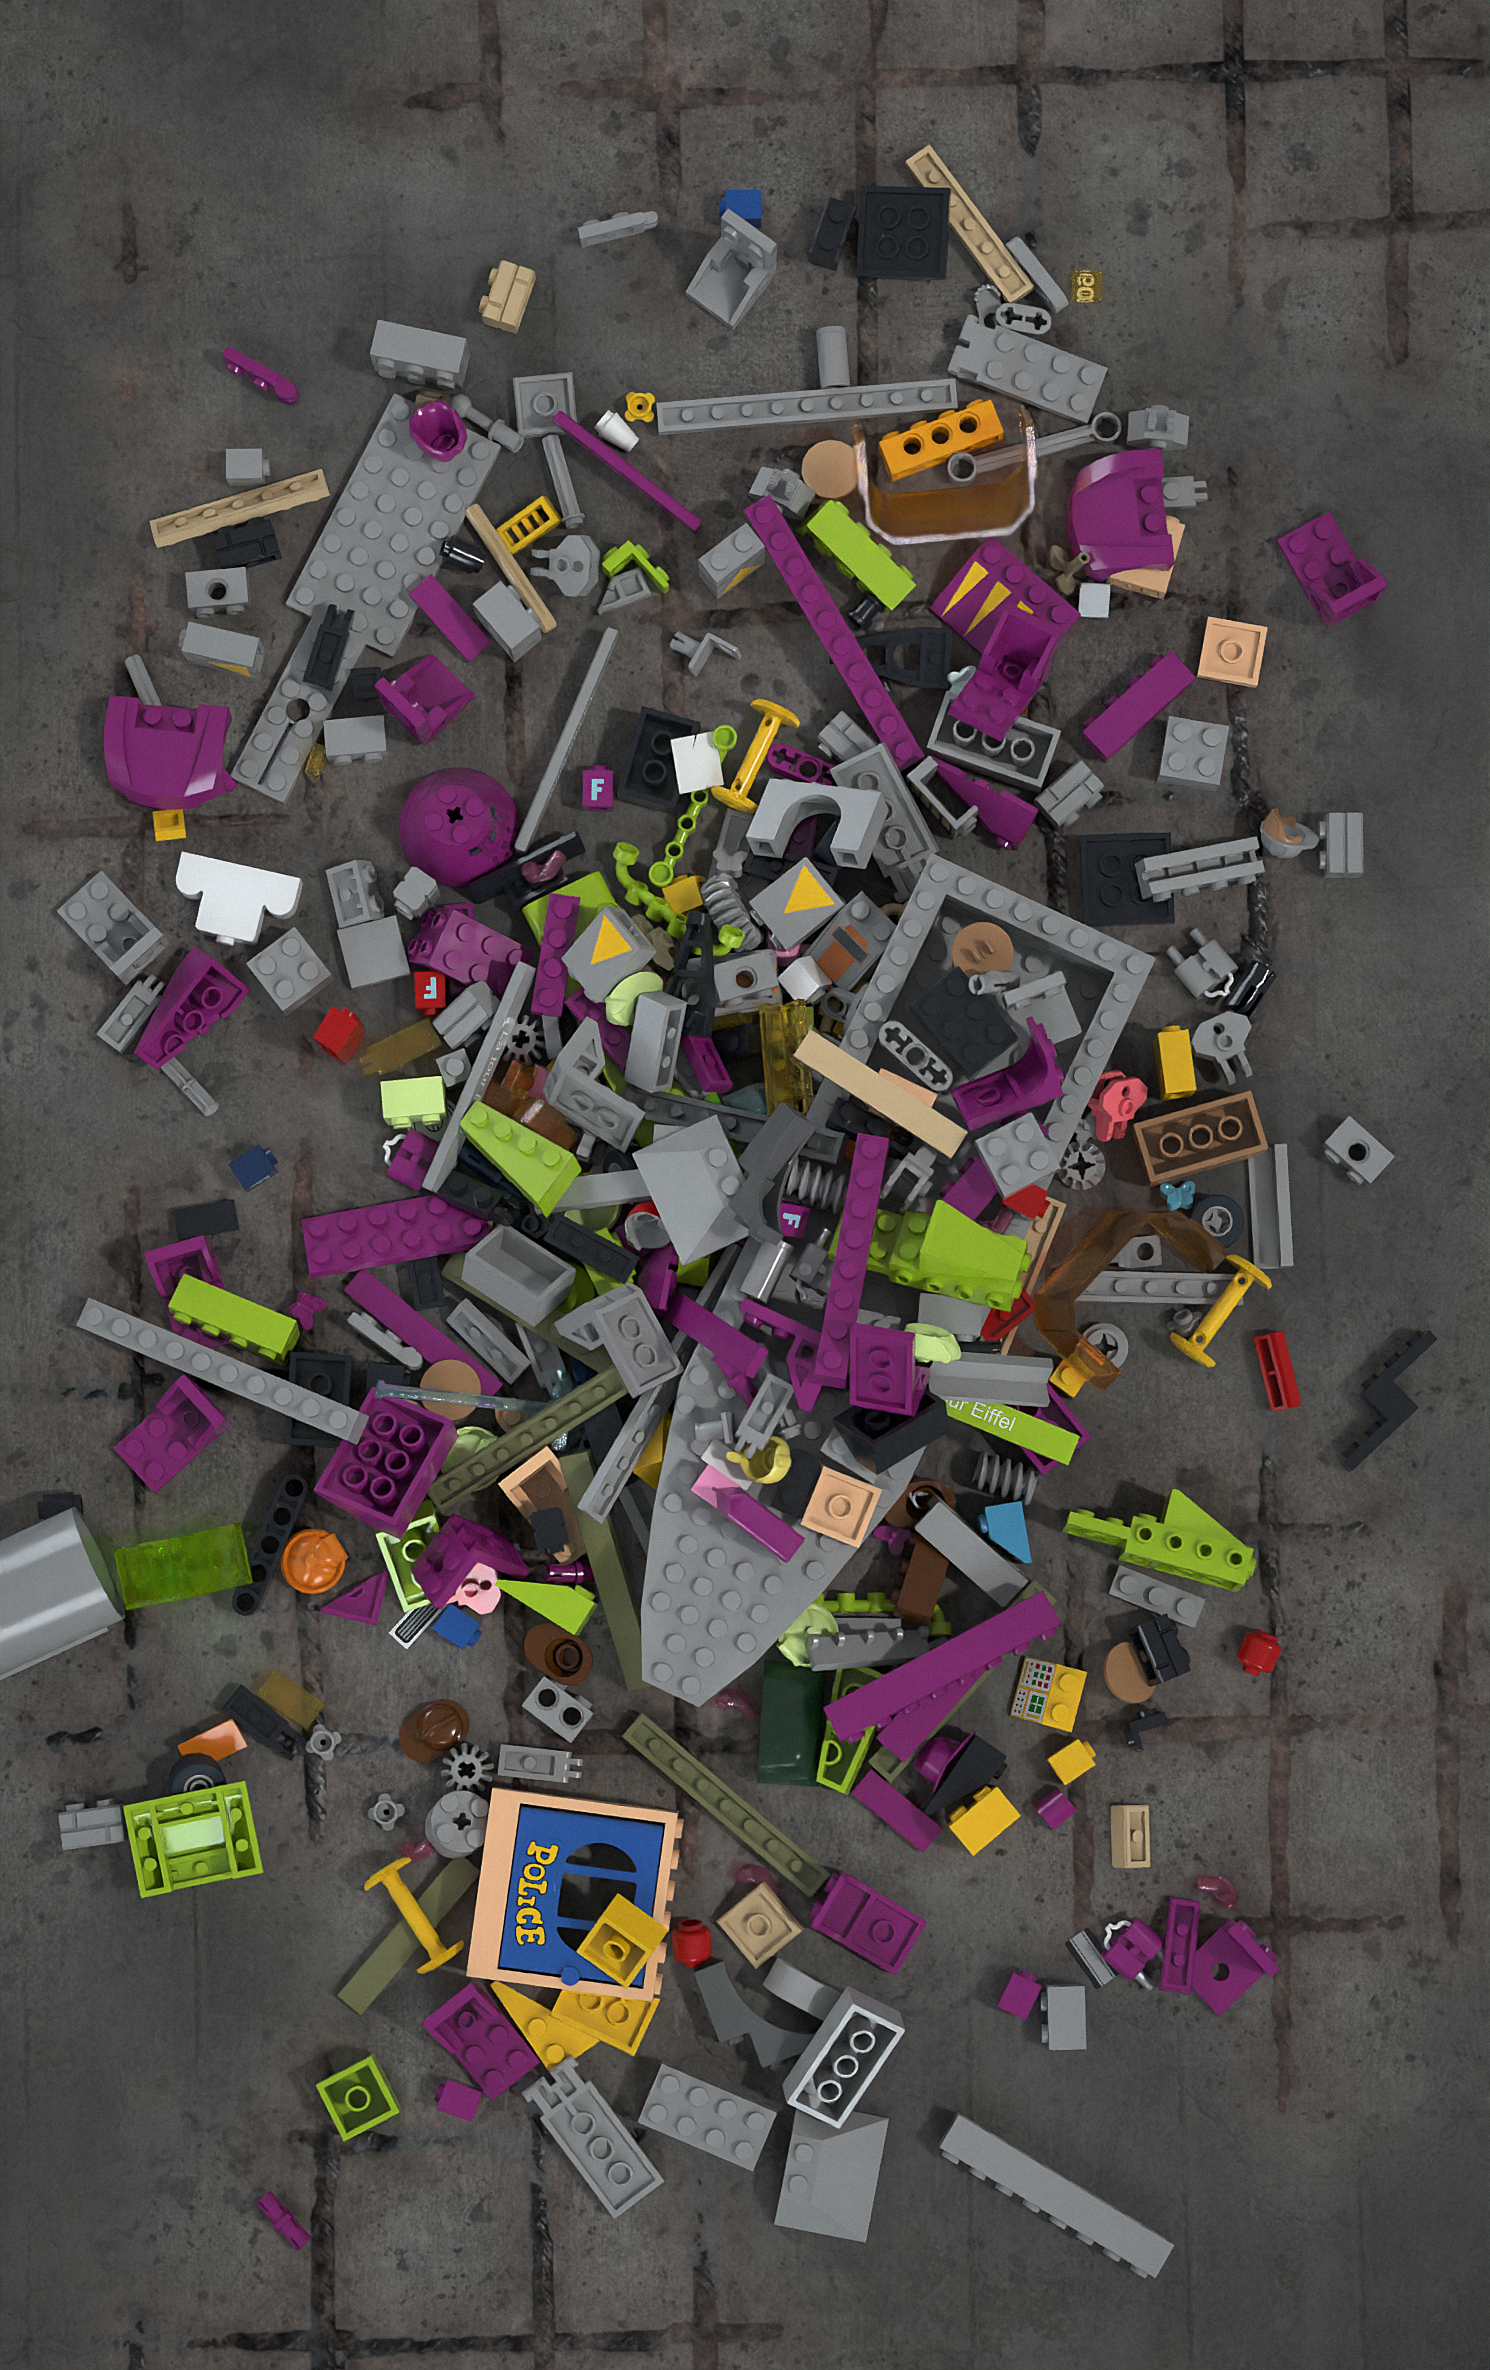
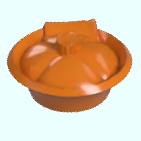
[280,1529,348,1594]

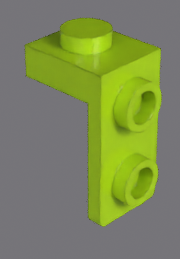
[602,540,669,594]

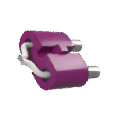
[383,1127,459,1194]
[1101,1916,1164,1991]

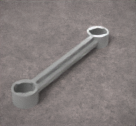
[947,412,1121,486]

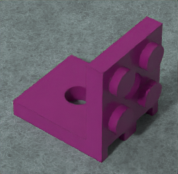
[410,1513,530,1609]
[1192,1919,1280,2016]

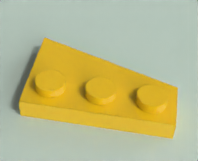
[549,1989,660,2056]

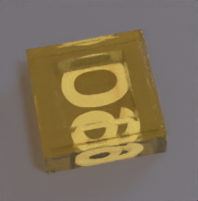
[1071,270,1103,303]
[304,743,326,780]

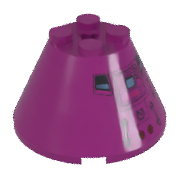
[399,768,520,888]

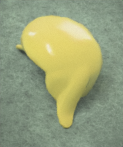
[726,1435,791,1484]

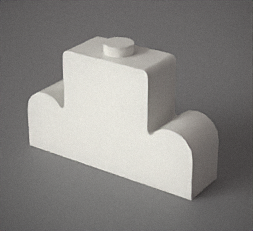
[176,852,303,946]

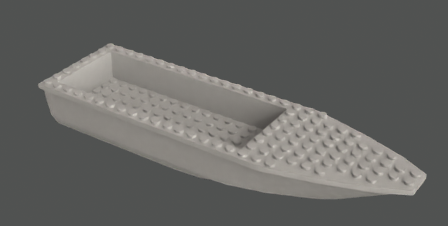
[641,853,1156,1707]

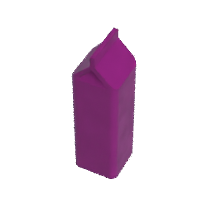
[712,1486,805,1563]

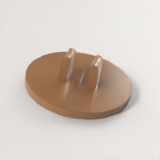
[952,922,1014,983]
[420,1359,481,1421]
[1104,1642,1156,1704]

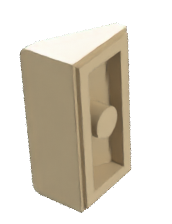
[1110,1805,1150,1868]

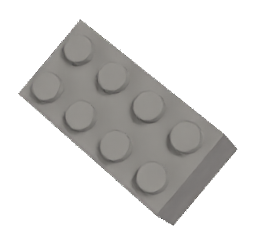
[925,691,1061,794]
[782,1986,905,2129]
[638,2061,777,2171]

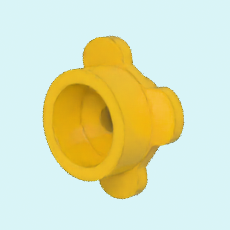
[625,392,655,423]

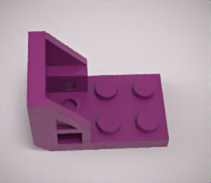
[1276,511,1388,628]
[948,603,1062,742]
[374,654,476,746]
[144,1235,231,1349]
[739,1298,823,1415]
[850,1322,930,1417]
[114,1374,232,1494]
[422,1979,541,2101]

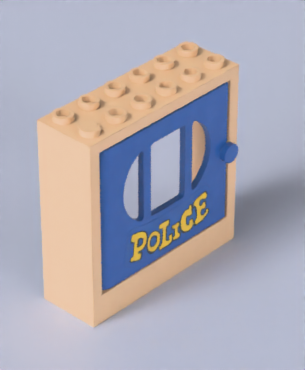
[466,1787,684,2001]

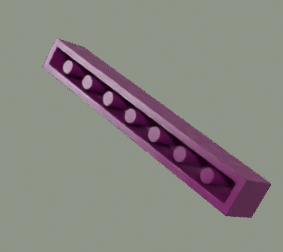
[814,1133,889,1389]
[823,1590,1061,1745]

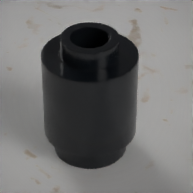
[439,535,486,574]
[37,1492,84,1520]

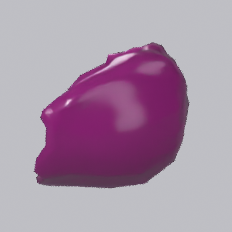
[409,400,468,462]

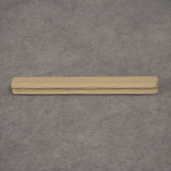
[465,503,557,633]

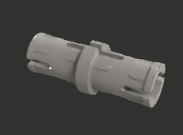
[969,970,1020,995]

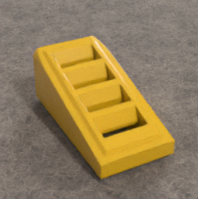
[496,496,562,556]

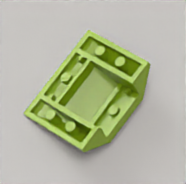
[123,1780,264,1898]

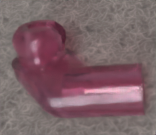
[522,850,567,883]
[976,1206,1016,1235]
[715,1689,761,1722]
[399,1837,436,1864]
[736,1863,780,1895]
[1197,1876,1239,1909]

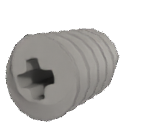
[785,1157,848,1214]
[971,1451,1039,1505]

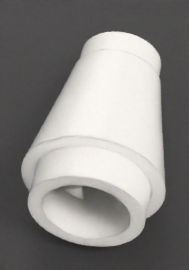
[594,410,639,453]

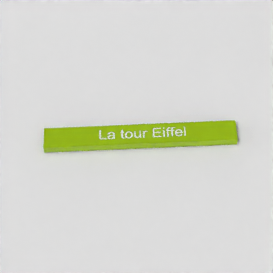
[848,1366,1080,1466]

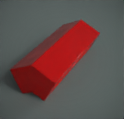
[1254,1331,1301,1412]

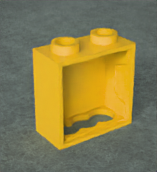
[1153,1025,1197,1101]

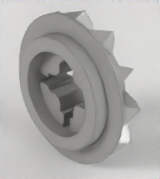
[1058,1141,1106,1190]
[1079,1323,1128,1372]

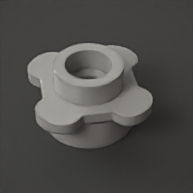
[1167,1309,1202,1337]
[305,1724,341,1760]
[368,1793,405,1831]

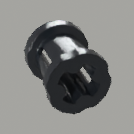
[845,591,885,631]

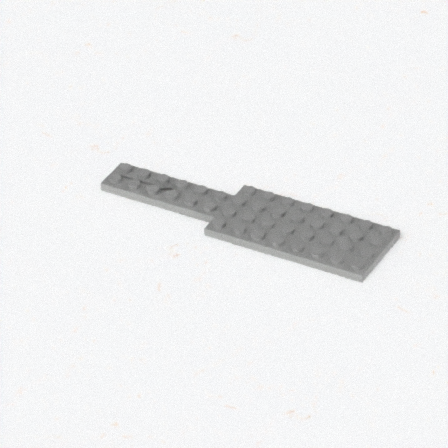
[230,393,502,805]

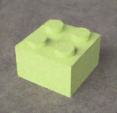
[380,1076,449,1129]

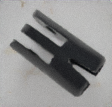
[1224,960,1276,1020]

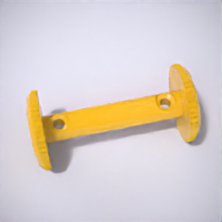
[711,699,800,814]
[1170,1254,1272,1368]
[364,1856,464,1974]

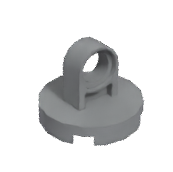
[821,983,869,1038]

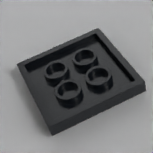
[856,186,951,280]
[1079,832,1175,927]

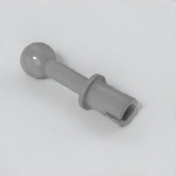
[449,394,524,453]

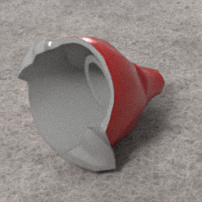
[624,1200,671,1251]

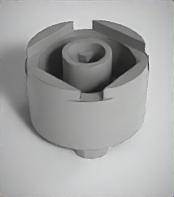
[425,1791,489,1859]

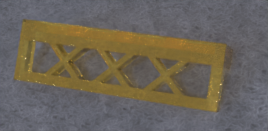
[759,998,814,1117]

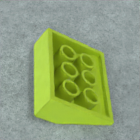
[495,1579,599,1636]

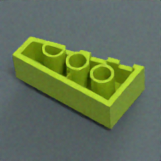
[795,500,916,613]
[459,1100,582,1218]
[168,1273,300,1367]
[816,1667,884,1795]

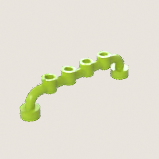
[649,725,737,887]
[613,842,745,957]
[814,1592,951,1637]

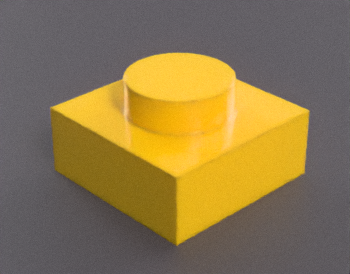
[152,809,186,841]

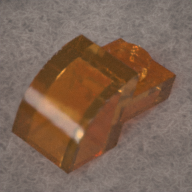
[482,1060,539,1118]
[510,1096,579,1151]

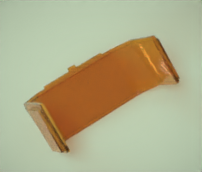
[851,405,1038,545]
[1034,1210,1227,1391]

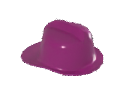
[914,1731,976,1794]

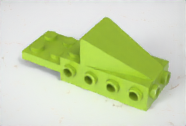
[828,1200,1032,1312]
[1062,1489,1257,1592]

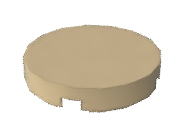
[801,440,861,501]

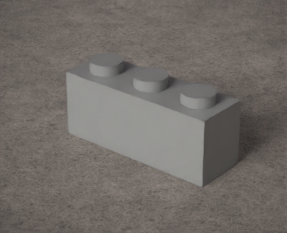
[624,990,687,1093]

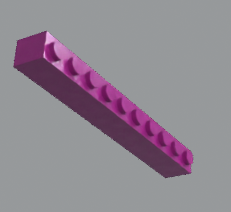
[744,494,925,772]

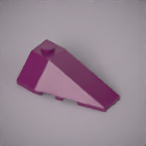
[931,756,1039,851]
[134,946,250,1070]
[635,1241,680,1317]

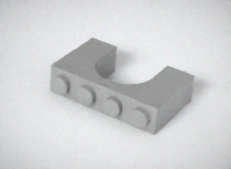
[746,778,889,869]

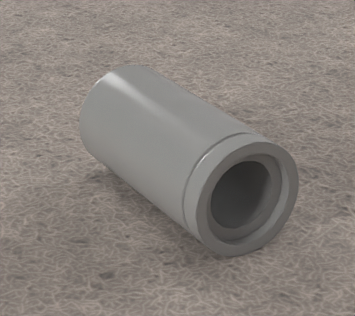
[816,326,851,389]
[740,1240,794,1304]

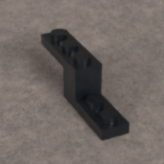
[1340,1330,1437,1472]

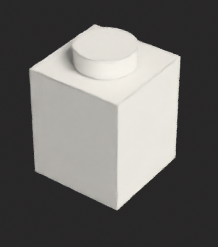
[777,956,832,1006]

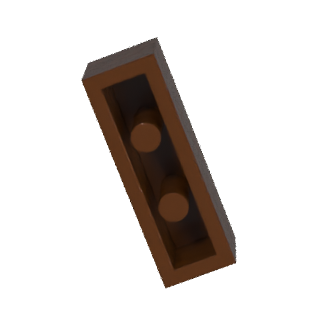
[890,1530,949,1626]

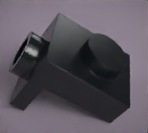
[1124,1708,1168,1752]

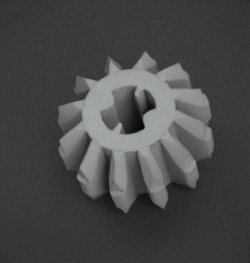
[503,1015,546,1067]
[441,1743,494,1793]

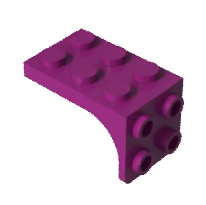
[407,907,534,1002]
[950,1016,1065,1131]
[808,1870,927,1976]

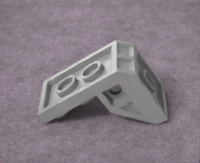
[686,208,777,330]
[57,870,171,985]
[543,1016,645,1153]
[554,1282,685,1398]

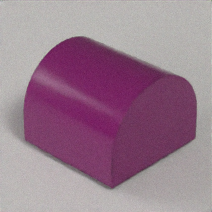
[1033,1787,1077,1831]

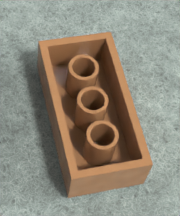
[1131,1090,1269,1187]

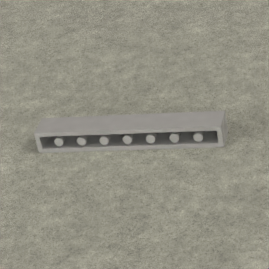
[939,2112,1174,2278]

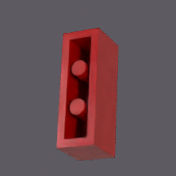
[313,1006,366,1065]

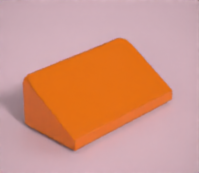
[177,1718,248,1761]

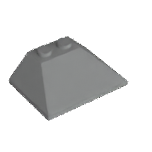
[632,1115,750,1266]
[774,2108,889,2243]

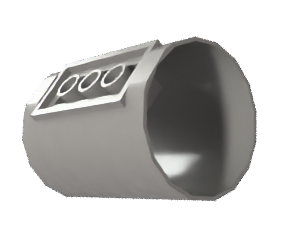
[0,1507,125,1680]

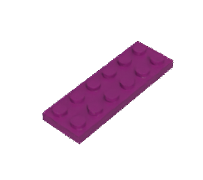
[301,1194,490,1279]

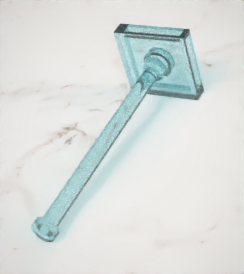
[375,1371,574,1451]

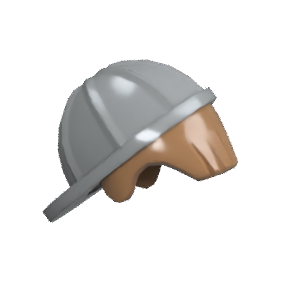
[1260,808,1319,858]

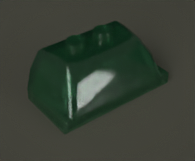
[757,1659,825,1787]

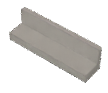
[1248,1144,1294,1269]
[925,1352,1054,1407]
[914,1494,1028,1607]

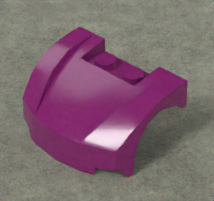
[1066,448,1175,584]
[104,695,232,810]

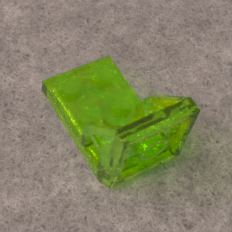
[113,1523,253,1610]

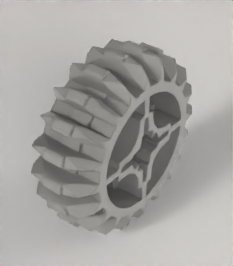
[701,873,765,953]

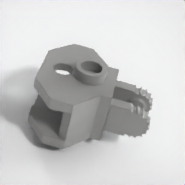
[1126,405,1189,451]
[749,466,816,521]
[530,535,600,597]
[1190,1011,1253,1085]
[880,1144,939,1214]

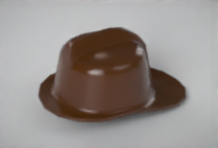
[884,1477,956,1528]
[524,1622,593,1686]
[399,1699,469,1762]

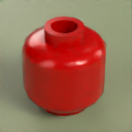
[1236,1628,1282,1677]
[671,1919,712,1968]

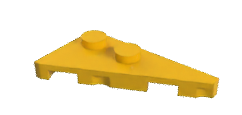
[490,1980,600,2074]

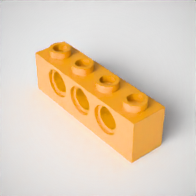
[878,399,1004,482]

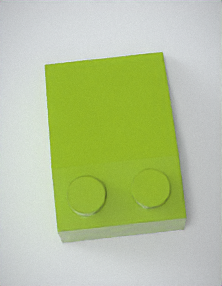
[374,1499,444,1612]

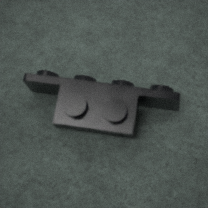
[469,831,586,913]

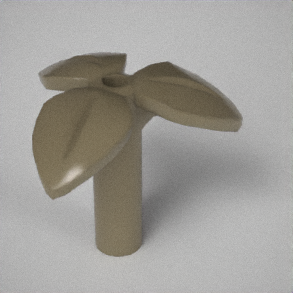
[1049,545,1090,596]

